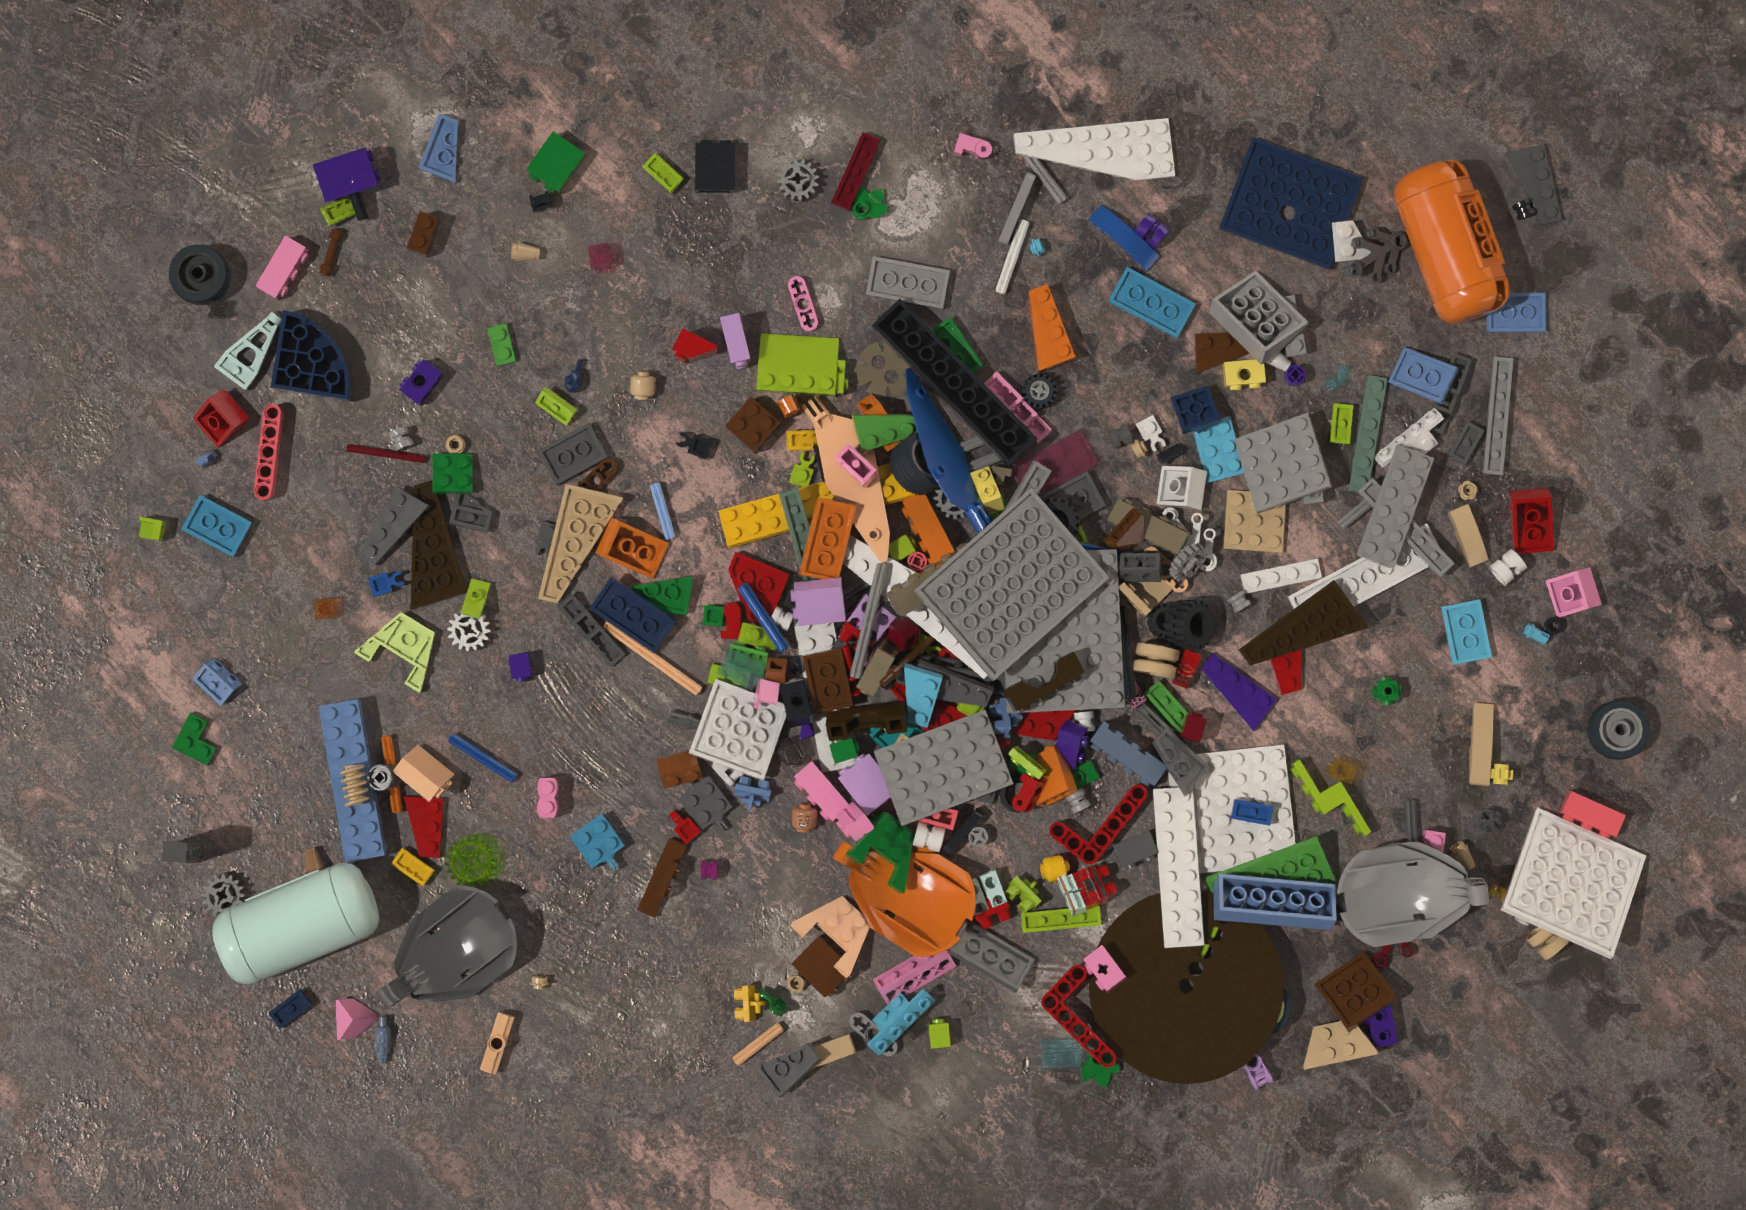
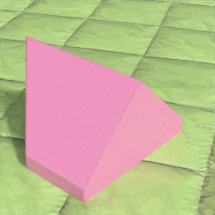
[336,998,380,1040]

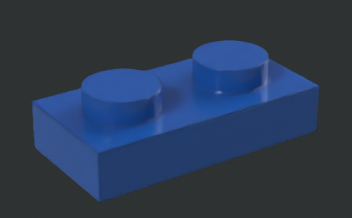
[1230,799,1274,826]

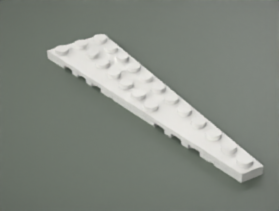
[809,526,988,679]

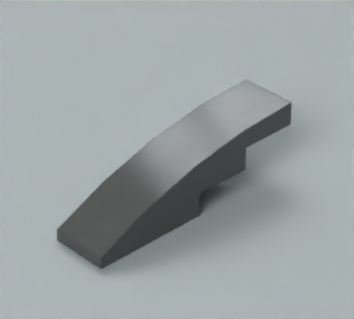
[1430,353,1472,436]
[557,593,625,667]

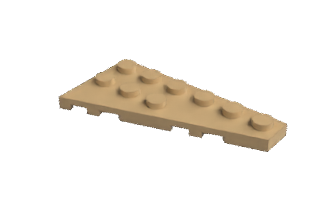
[538,484,623,603]

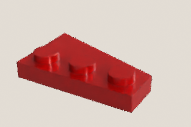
[1270,649,1302,696]

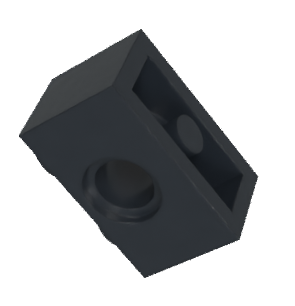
[780,680,815,728]

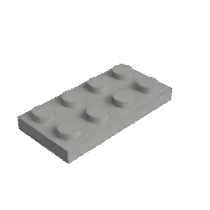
[866,256,950,310]

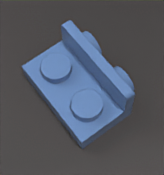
[192,658,242,706]

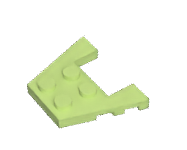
[354,612,435,693]

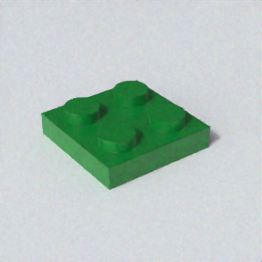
[432,453,473,494]

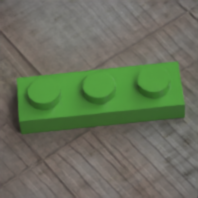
[1144,680,1188,734]

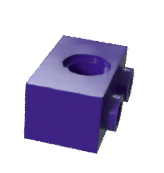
[400,359,444,406]

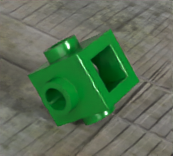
[1372,677,1401,706]

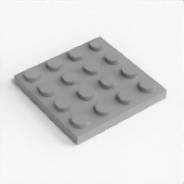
[1235,413,1332,513]

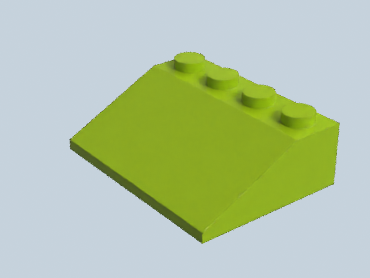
[757,333,839,397]

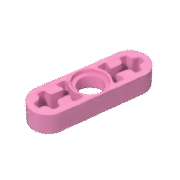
[788,276,818,332]

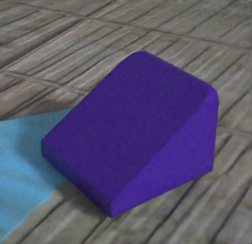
[800,724,814,740]

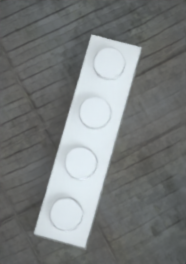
[1240,558,1322,594]

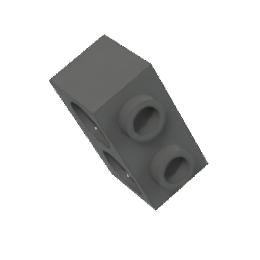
[1119,553,1162,582]

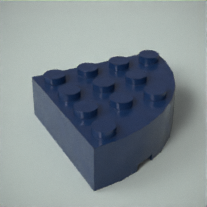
[270,310,352,402]

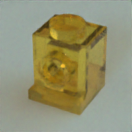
[1326,758,1358,785]

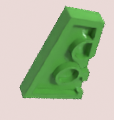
[851,414,917,452]

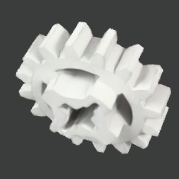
[447,614,491,652]

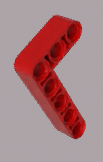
[1049,784,1147,864]
[1041,965,1117,1068]

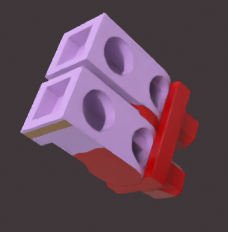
[838,594,896,651]

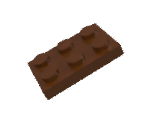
[802,647,853,714]

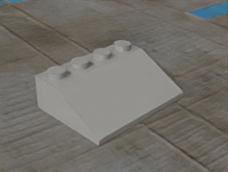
[1209,270,1309,365]

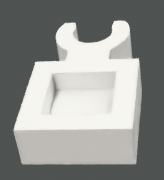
[1135,415,1166,452]

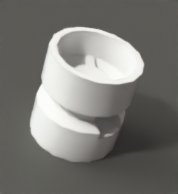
[1489,549,1527,586]
[913,821,946,852]

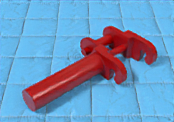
[841,645,862,696]

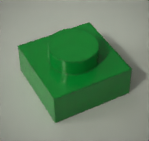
[702,605,724,627]

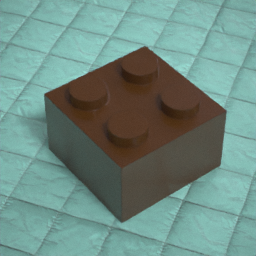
[725,397,781,454]

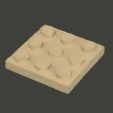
[1223,490,1286,553]

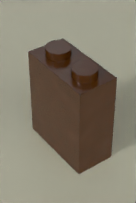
[791,935,853,998]

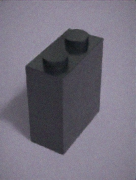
[695,140,735,193]

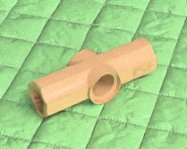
[480,1012,515,1074]

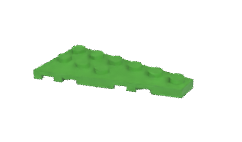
[1206,836,1337,893]

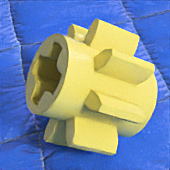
[1490,764,1513,785]

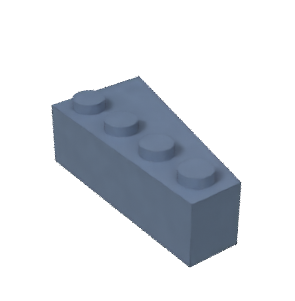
[1088,721,1167,787]

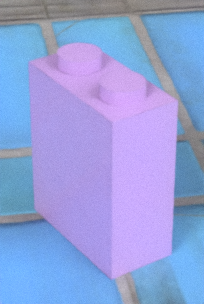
[720,313,751,370]
[790,577,846,626]
[838,753,891,816]

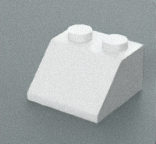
[1157,466,1207,510]

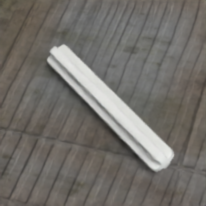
[996,219,1029,294]

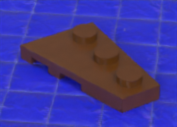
[1194,333,1250,374]

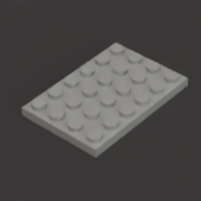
[874,710,1013,826]

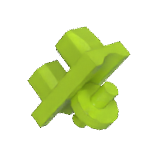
[1004,876,1042,913]

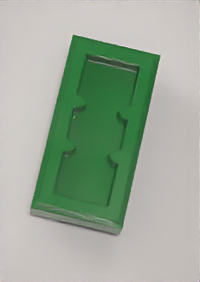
[1071,760,1100,789]

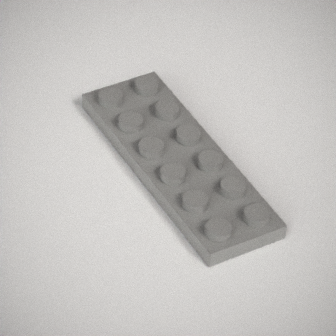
[1356,444,1434,569]

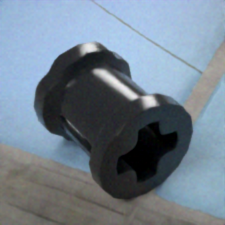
[529,191,553,213]

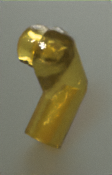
[1488,884,1507,904]

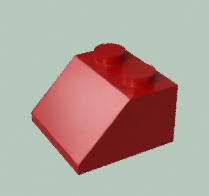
[672,328,719,363]
[193,388,250,448]

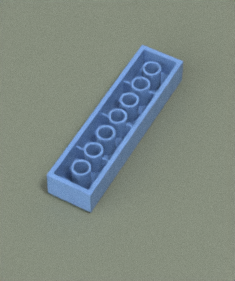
[319,699,387,863]

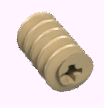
[340,764,369,807]

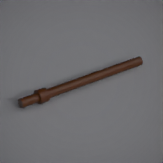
[879,635,936,687]

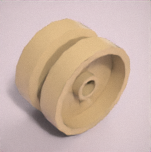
[1133,643,1180,678]
[1526,926,1569,960]

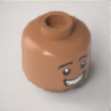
[792,802,818,833]

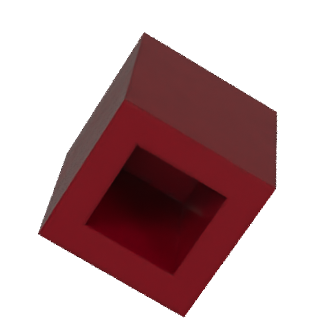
[888,616,920,652]
[1180,711,1207,743]

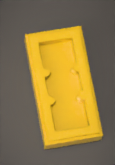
[786,430,818,451]
[391,848,435,887]

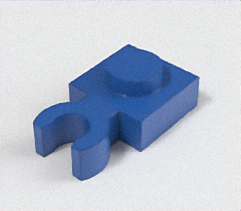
[368,571,405,597]

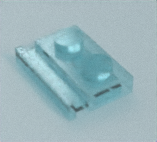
[717,648,765,691]
[1040,1039,1082,1070]

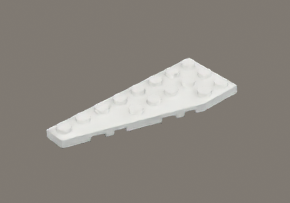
[1013,118,1175,181]

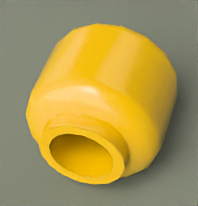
[1040,855,1070,882]

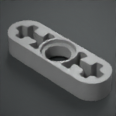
[849,1012,897,1056]

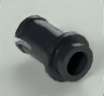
[1156,443,1183,465]

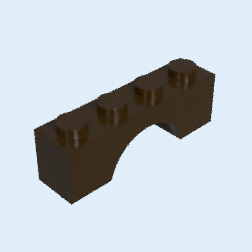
[1002,651,1085,713]
[825,703,908,741]

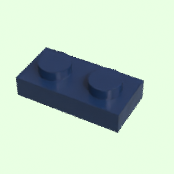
[268,989,313,1029]

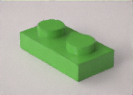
[487,323,516,367]

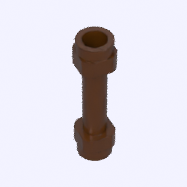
[319,228,343,277]

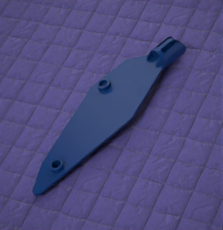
[905,368,993,533]

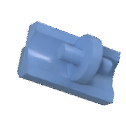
[989,698,1023,739]
[734,776,771,810]

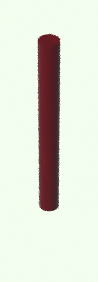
[346,444,425,463]

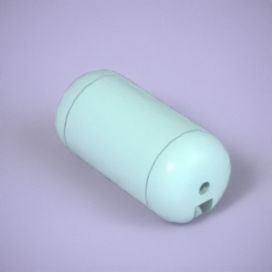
[212,863,379,985]

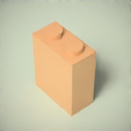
[393,745,455,802]

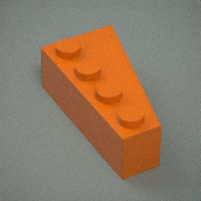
[1028,284,1075,373]
[901,495,954,564]

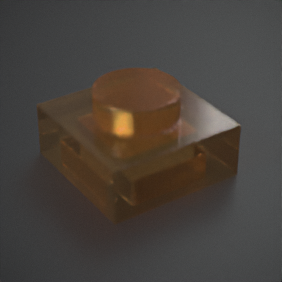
[314,598,336,620]

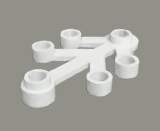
[1162,507,1217,571]

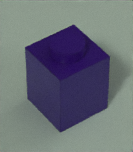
[508,653,532,682]

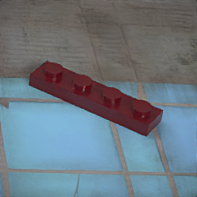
[831,132,881,212]

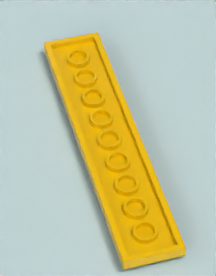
[718,463,918,549]

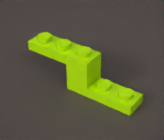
[1291,759,1371,836]

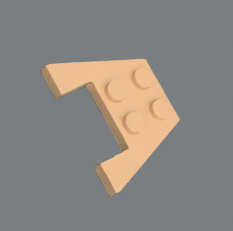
[790,896,870,978]

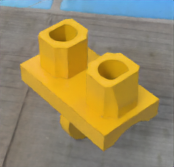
[734,985,767,1022]

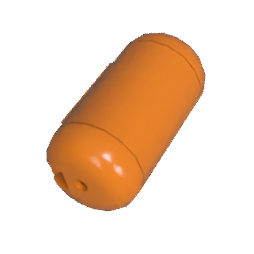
[1394,160,1510,324]

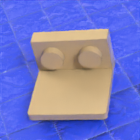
[1119,579,1172,617]

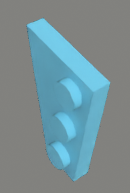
[904,663,943,728]

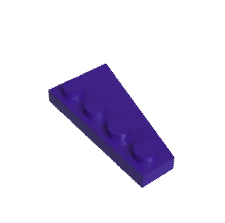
[1201,653,1277,731]

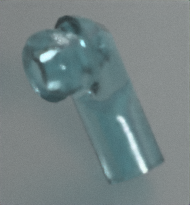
[1325,365,1348,391]

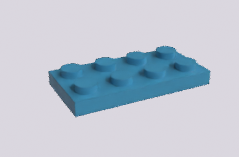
[1108,267,1195,339]

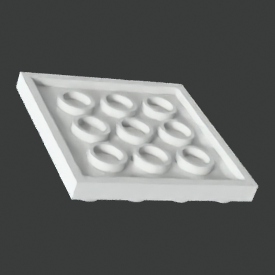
[689,679,786,781]

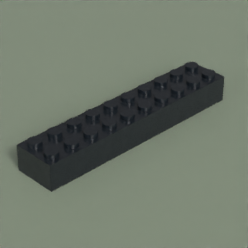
[872,299,1037,468]

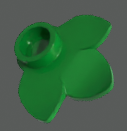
[852,187,889,220]
[759,988,787,1017]
[1081,1048,1120,1087]

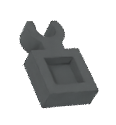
[536,521,555,558]

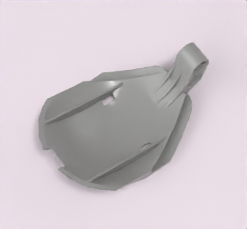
[1337,841,1490,947]

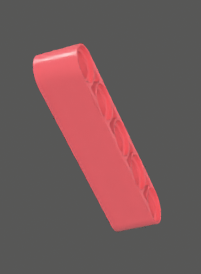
[254,404,284,501]

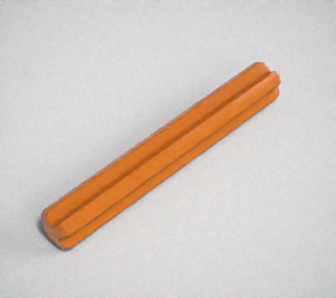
[381,735,403,813]

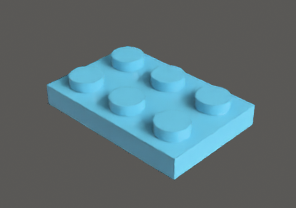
[1193,416,1244,484]
[1441,599,1492,665]

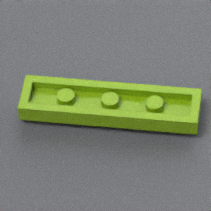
[1021,905,1102,933]

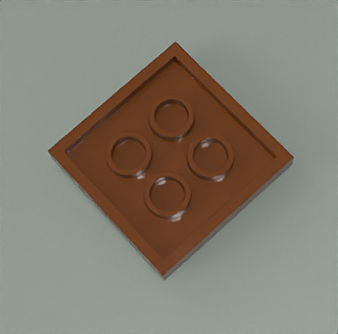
[1315,951,1398,1032]

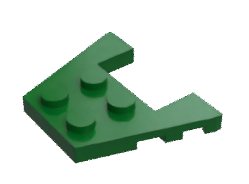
[846,812,914,894]

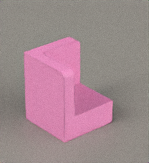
[753,679,780,709]

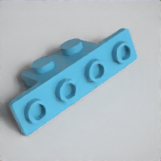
[867,989,935,1055]

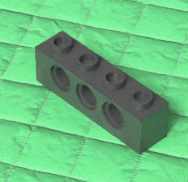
[162,841,204,863]

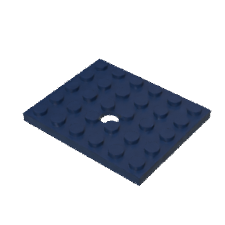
[1219,137,1363,270]

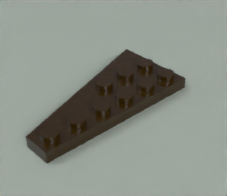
[410,480,467,610]
[1238,580,1369,666]

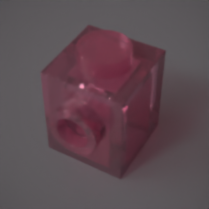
[588,243,614,274]

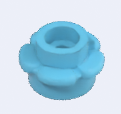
[1029,238,1046,256]

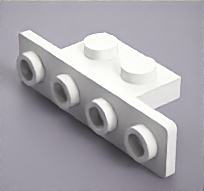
[1374,408,1444,468]

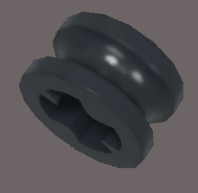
[1543,617,1563,635]
[790,655,803,674]

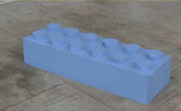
[1213,874,1337,930]

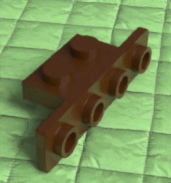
[637,838,687,917]

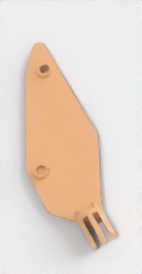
[801,395,890,562]

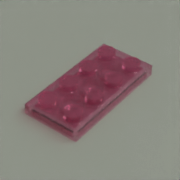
[1010,430,1098,496]

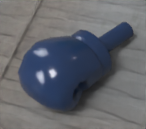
[565,359,583,393]

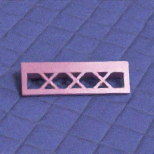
[873,950,957,1005]

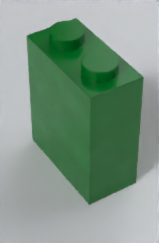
[526,131,586,195]

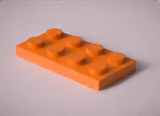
[799,497,856,579]

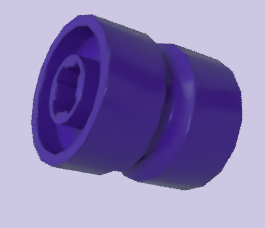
[1134,212,1171,249]

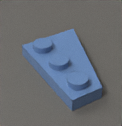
[418,113,458,183]

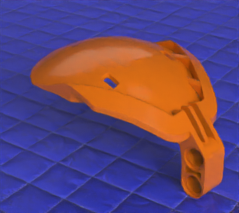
[832,841,976,957]

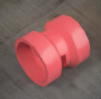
[907,552,928,572]

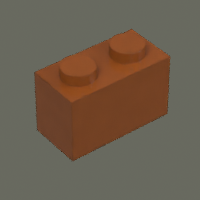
[656,750,702,789]

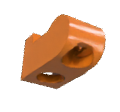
[777,394,803,420]

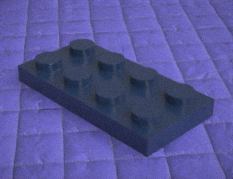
[589,576,677,653]

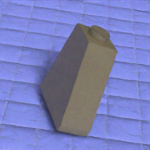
[856,636,901,697]

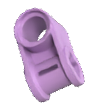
[1243,1054,1274,1091]

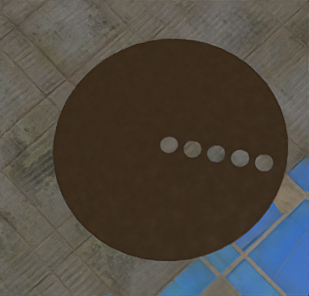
[1089,891,1284,1084]

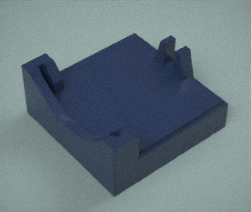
[1171,386,1220,434]

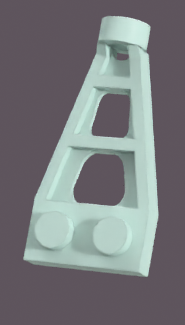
[214,311,282,391]

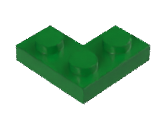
[172,713,217,766]

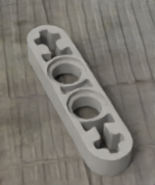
[998,172,1036,245]

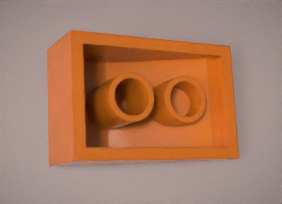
[595,517,669,579]

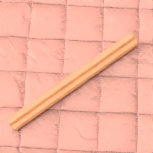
[603,621,702,695]

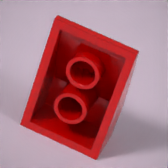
[1509,488,1554,555]

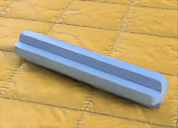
[650,483,675,540]

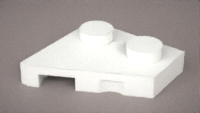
[1332,220,1371,262]

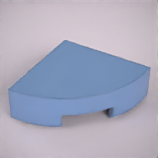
[196,450,218,468]

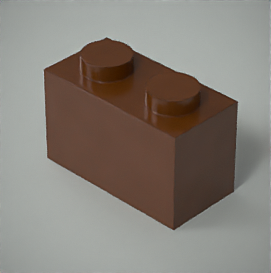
[407,211,441,258]

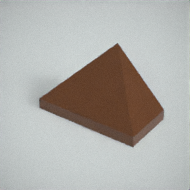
[1107,508,1144,546]

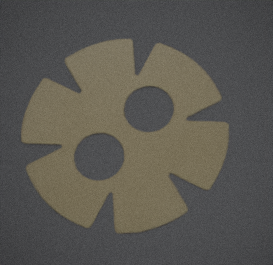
[856,342,914,398]

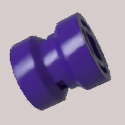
[1284,365,1306,387]

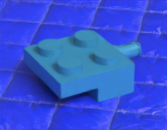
[570,813,625,871]

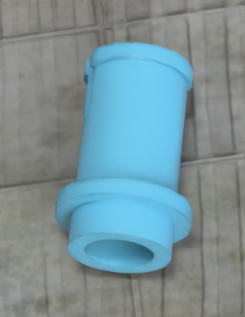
[1523,623,1550,645]

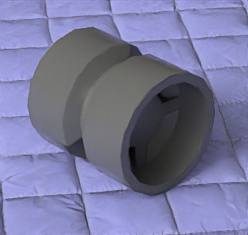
[367,764,401,791]

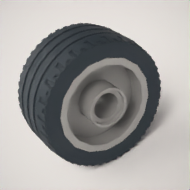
[1587,700,1650,760]

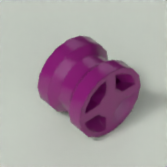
[701,860,718,880]

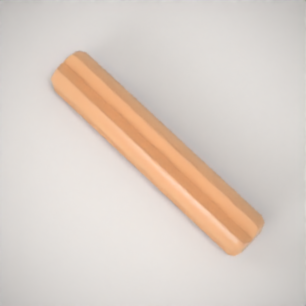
[733,1023,784,1065]

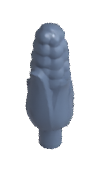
[375,1016,391,1064]

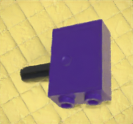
[313,147,381,221]

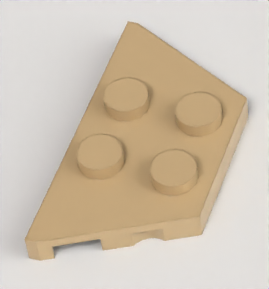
[1303,1021,1379,1070]

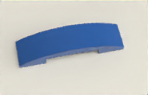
[1088,205,1160,272]

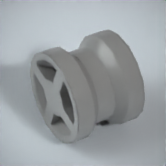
[1227,590,1251,613]
[968,827,988,847]

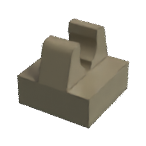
[991,466,1012,487]

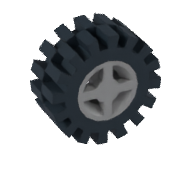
[1021,373,1057,410]

